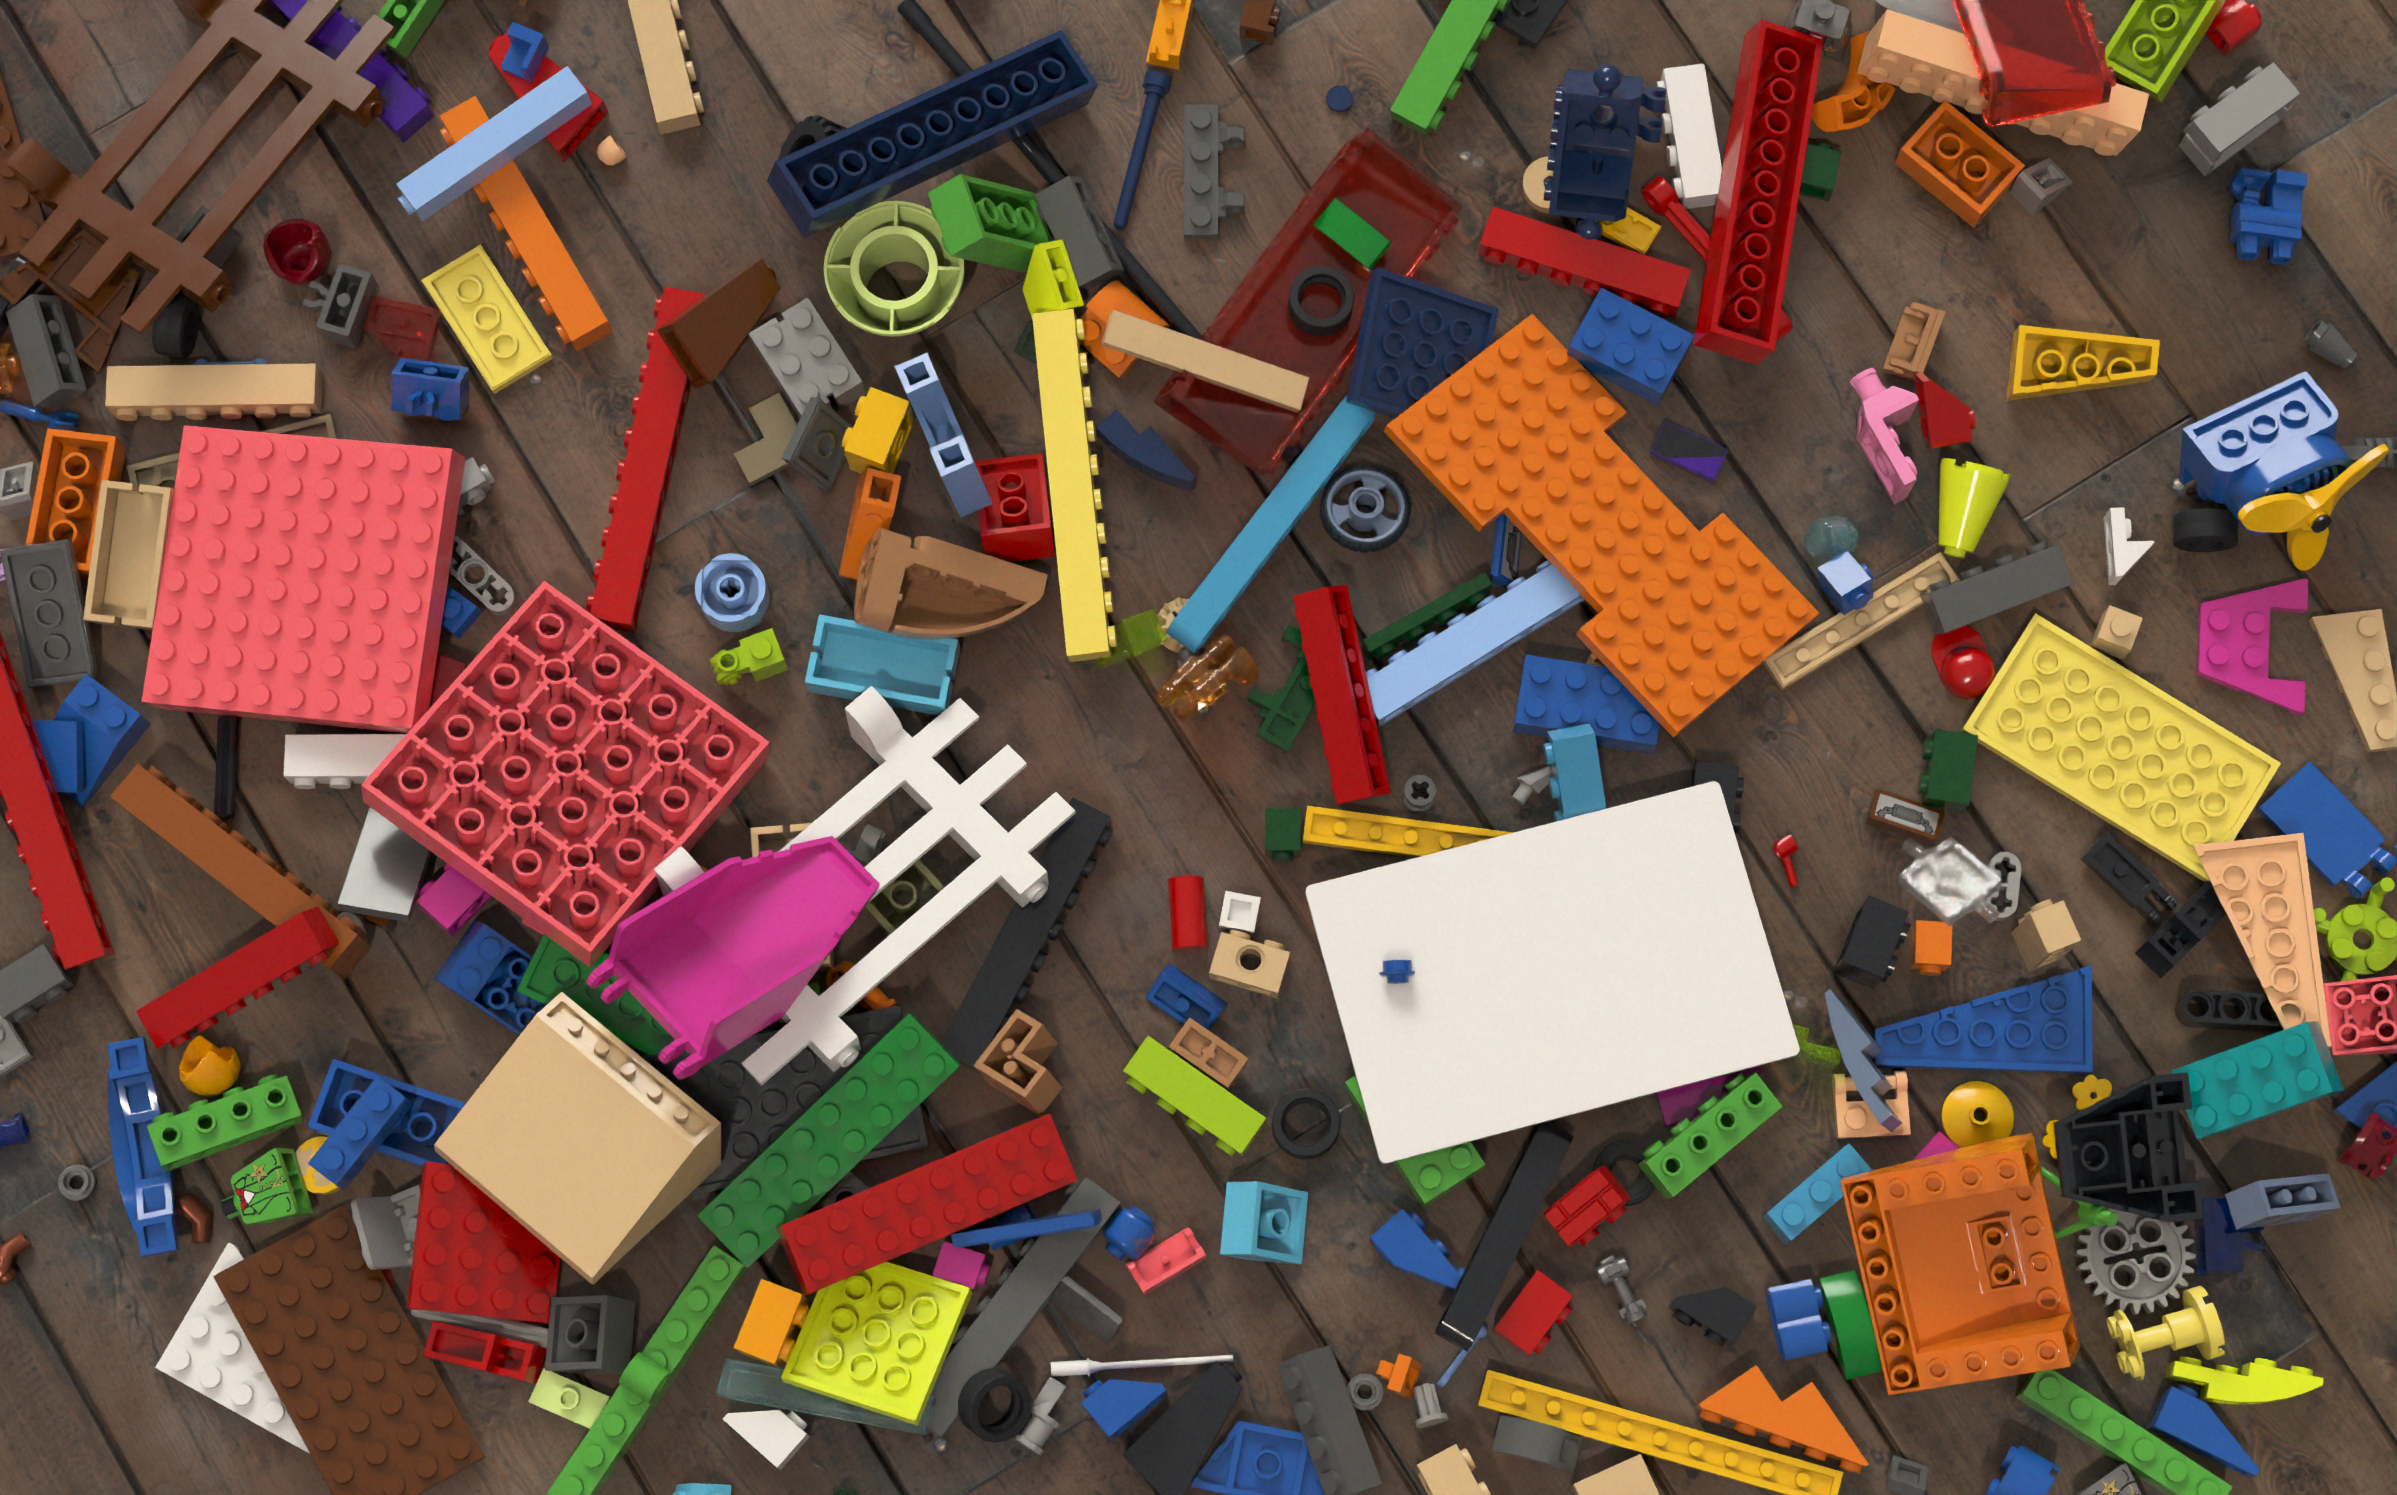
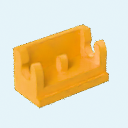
[1146,0,1194,70]

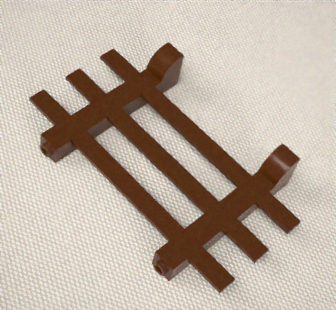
[6,0,396,335]

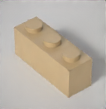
[2011,899,2081,972]

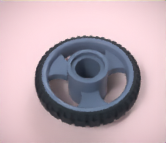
[1320,466,1411,553]

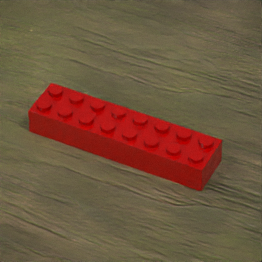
[776,1113,1078,1296]

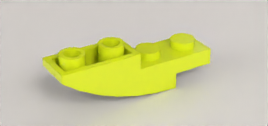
[2165,1356,2324,1405]

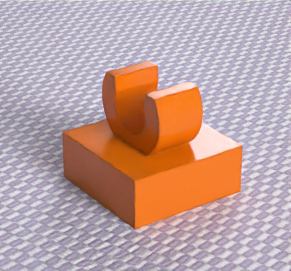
[1376,1354,1422,1399]

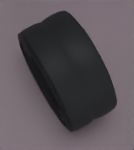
[152,294,199,358]
[2173,508,2238,552]

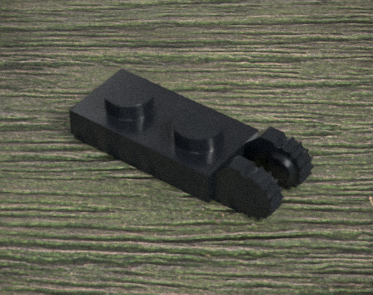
[2080,833,2177,927]

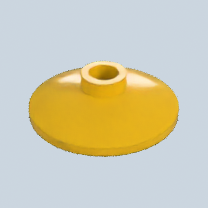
[1941,1081,2014,1148]

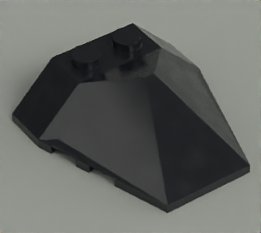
[2053,1072,2204,1222]

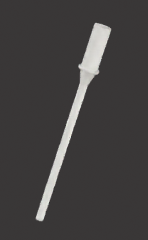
[1051,1355,1233,1377]

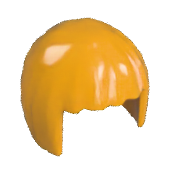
[179,1035,241,1097]

